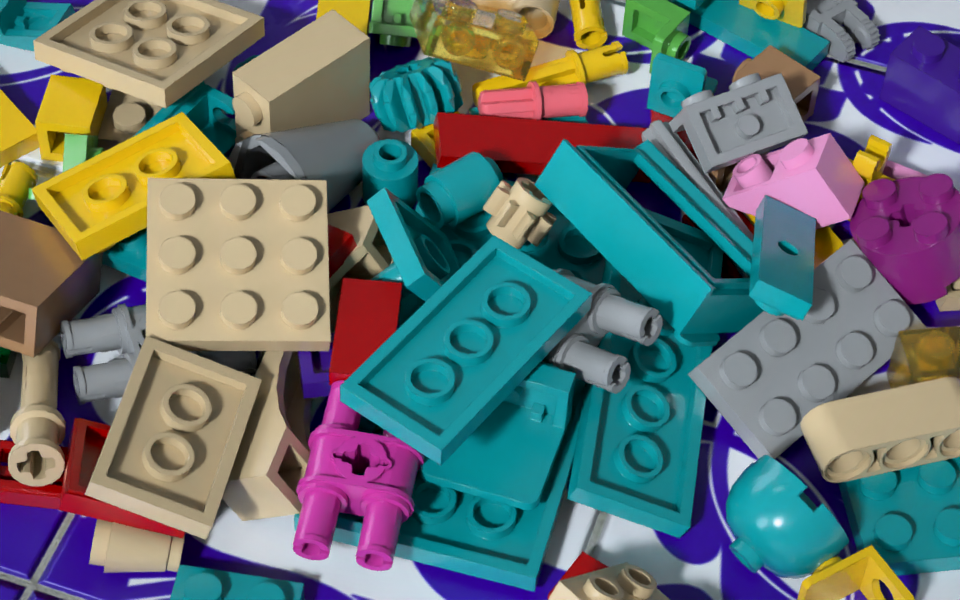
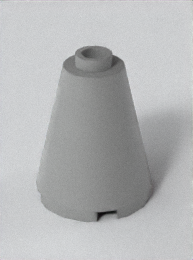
[229,119,380,214]

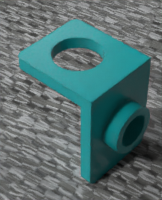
[647,53,718,118]

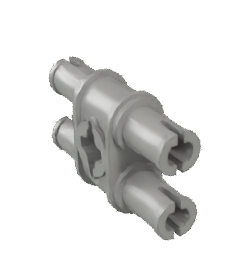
[541,268,663,394]
[60,303,257,405]

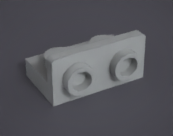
[669,73,808,174]

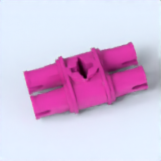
[293,380,425,571]

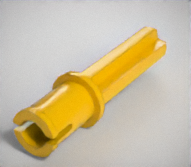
[472,41,628,107]

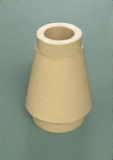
[89,519,185,573]

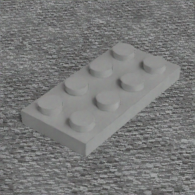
[688,239,926,459]

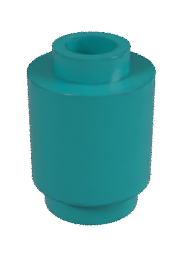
[362,139,418,208]
[416,152,503,228]

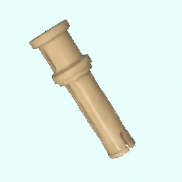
[8,340,66,487]

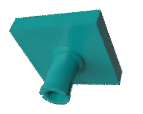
[366,187,461,302]

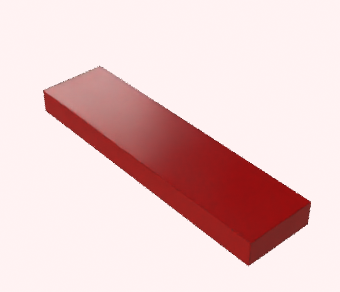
[433,112,651,183]

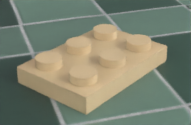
[85,336,262,540]

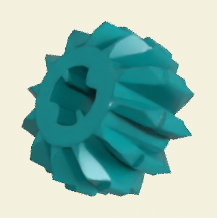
[369,57,464,133]

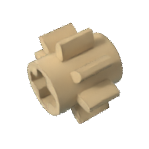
[483,177,557,249]

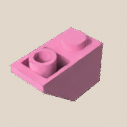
[722,133,865,229]

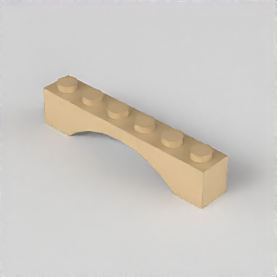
[222,205,394,521]

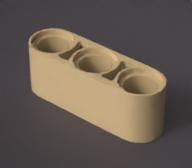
[800,377,960,483]

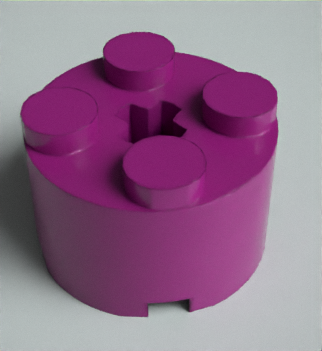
[850,173,960,305]

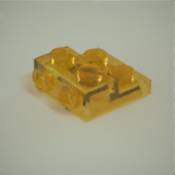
[409,0,539,81]

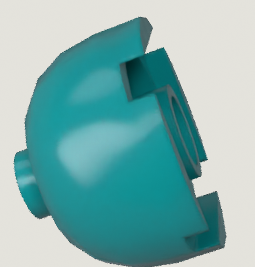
[726,455,849,579]

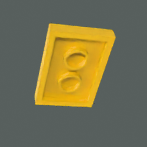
[31,112,236,261]

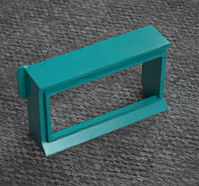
[534,139,764,347]

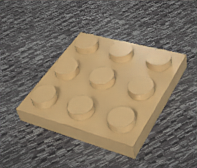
[33,0,265,108]
[146,178,331,351]

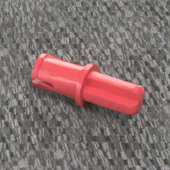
[478,81,588,120]

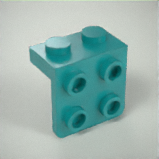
[420,362,576,510]

